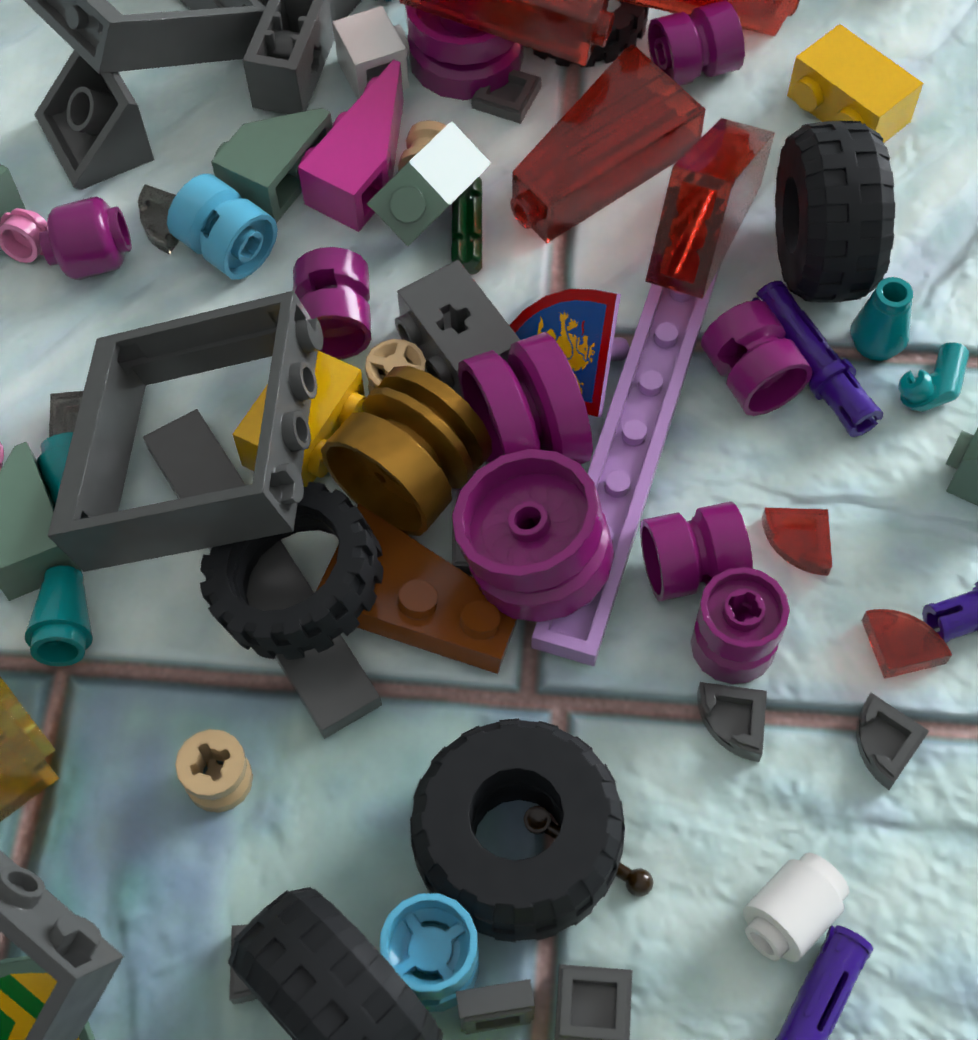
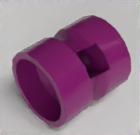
[648,0,745,89]
[293,247,372,359]
[701,300,813,416]
[640,501,753,602]
[691,567,790,684]

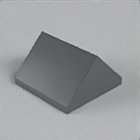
[34,50,154,189]

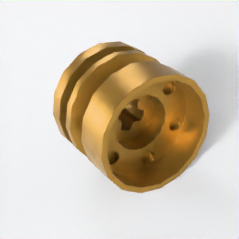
[321,366,492,536]

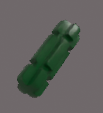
[451,176,482,275]

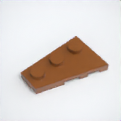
[316,503,517,674]

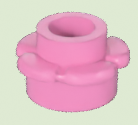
[0,208,47,263]

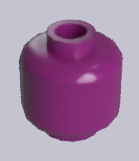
[39,197,132,280]

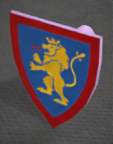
[509,289,629,417]

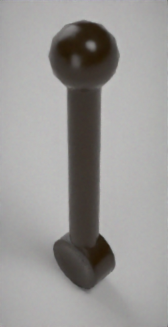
[524,806,653,896]

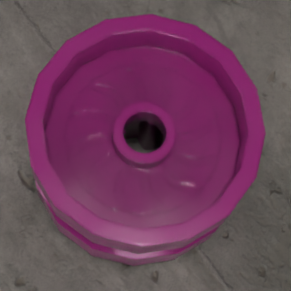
[404,0,524,100]
[458,332,593,465]
[452,449,614,622]

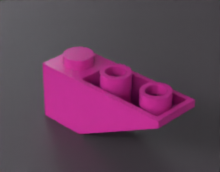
[298,59,404,232]

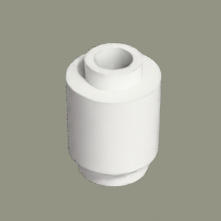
[743,853,849,962]

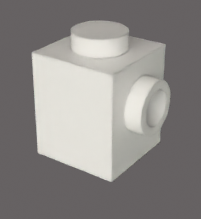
[332,6,410,99]

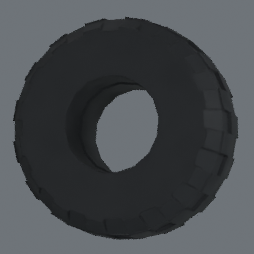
[775,121,895,302]
[410,718,625,943]
[228,887,443,1040]

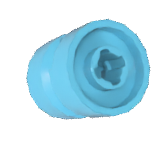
[167,174,278,279]
[380,893,479,1012]

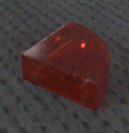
[762,508,832,576]
[861,609,952,679]

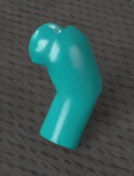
[898,342,969,412]

